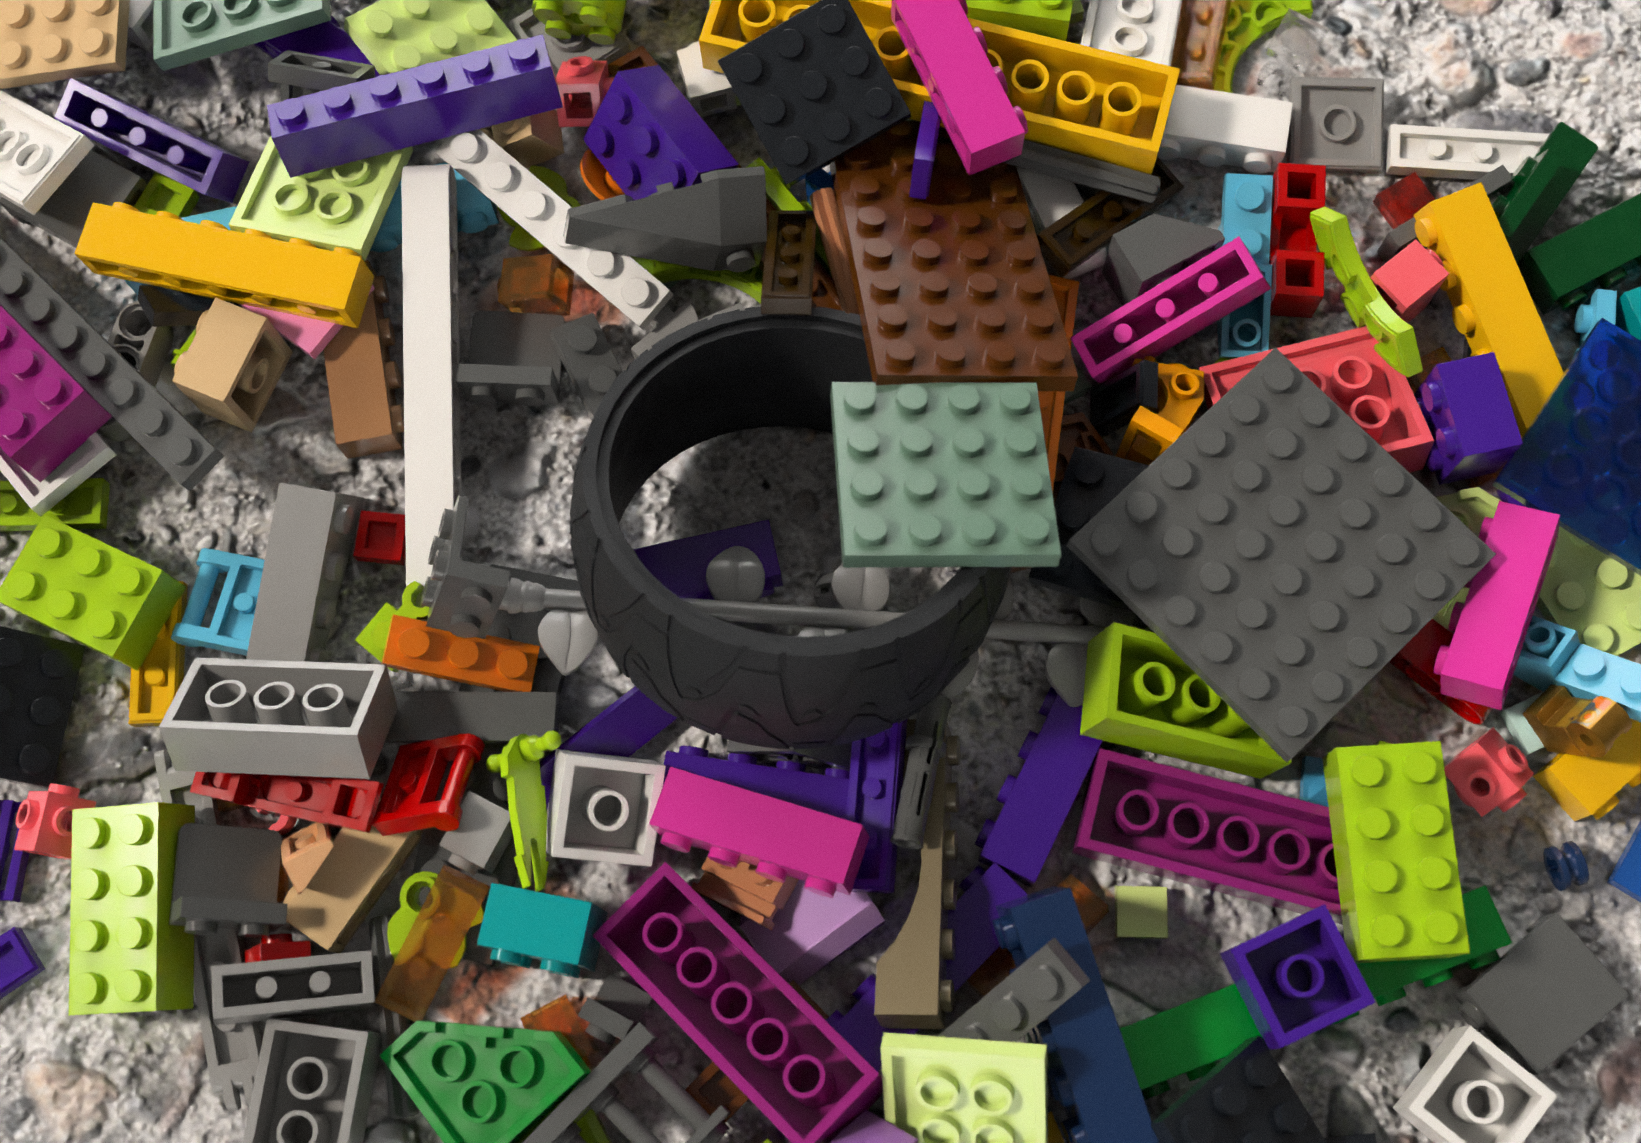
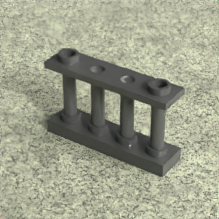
[523,1022,732,1143]

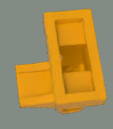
[1115,356,1204,465]

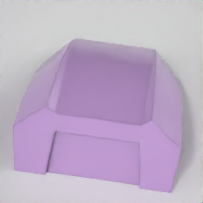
[740,880,885,985]

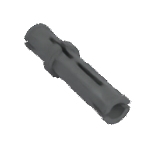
[890,695,952,849]

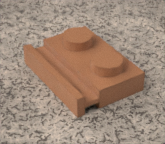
[691,856,799,931]

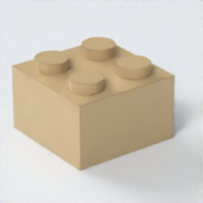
[172,297,293,433]

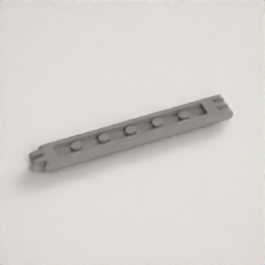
[154,749,262,1112]

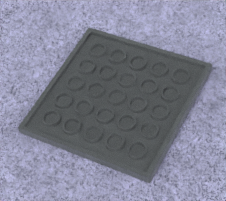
[1067,347,1496,763]

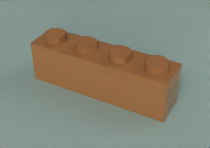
[323,260,404,459]

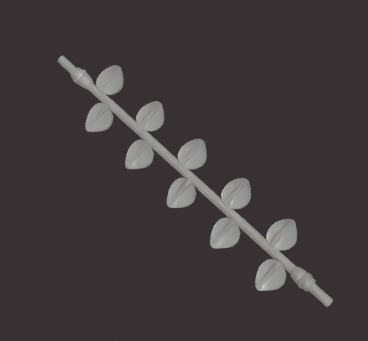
[498,543,1155,707]

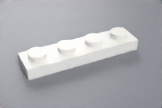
[1386,124,1549,182]

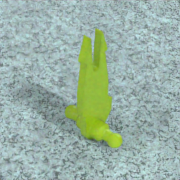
[486,730,562,892]

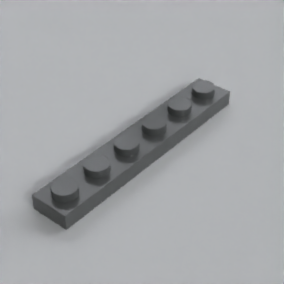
[868,937,1090,1120]

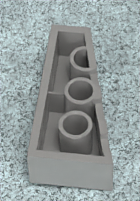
[246,482,365,662]

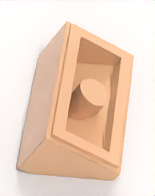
[281,823,334,895]

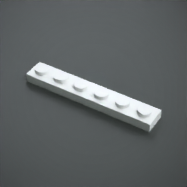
[436,129,674,330]

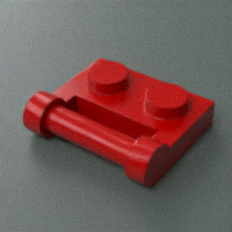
[372,733,485,836]

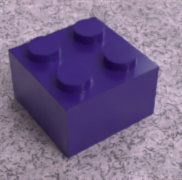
[1414,352,1523,485]
[1220,904,1376,1050]

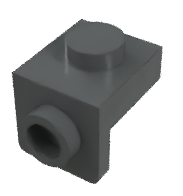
[578,974,653,1046]

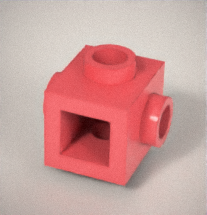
[556,56,615,127]
[1444,727,1534,817]
[14,784,96,860]

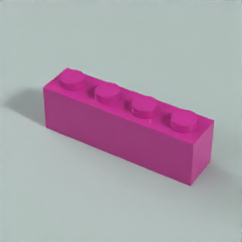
[891,0,1028,176]
[1070,236,1271,384]
[1434,501,1560,710]
[649,767,870,898]

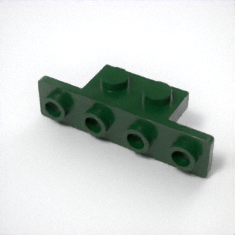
[1492,122,1598,264]

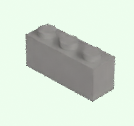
[211,950,375,1026]

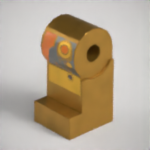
[1522,684,1632,757]

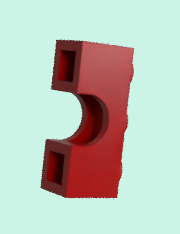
[1269,163,1326,318]

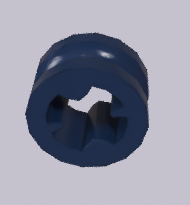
[1543,841,1589,891]

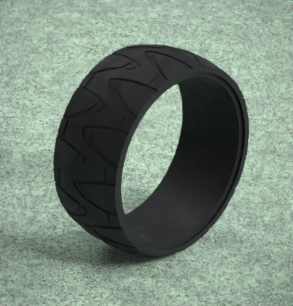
[569,306,1012,749]

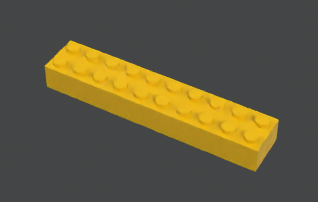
[699,0,1180,174]

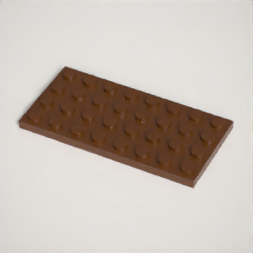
[829,120,1078,391]

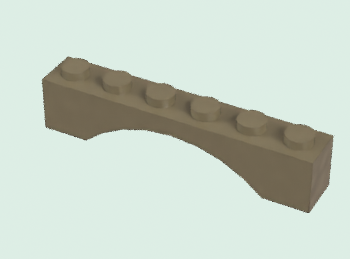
[874,719,961,1029]

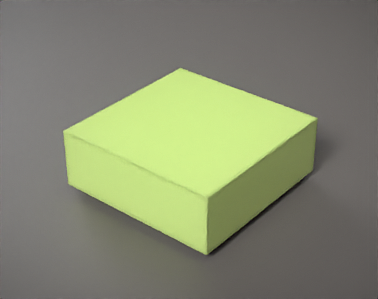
[1115,886,1168,939]

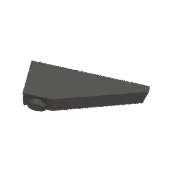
[563,166,767,272]

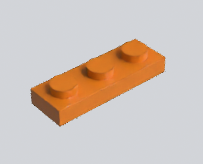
[381,614,540,692]

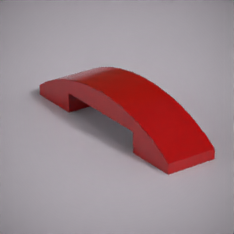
[190,772,384,833]

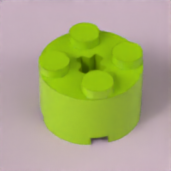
[532,0,627,45]

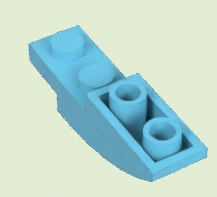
[1217,173,1273,358]
[1514,616,1641,722]

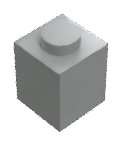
[439,791,513,875]

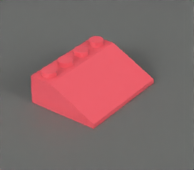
[1199,326,1434,473]

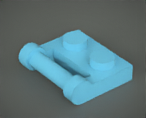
[171,548,265,656]

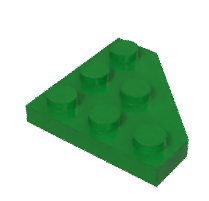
[380,1020,592,1143]

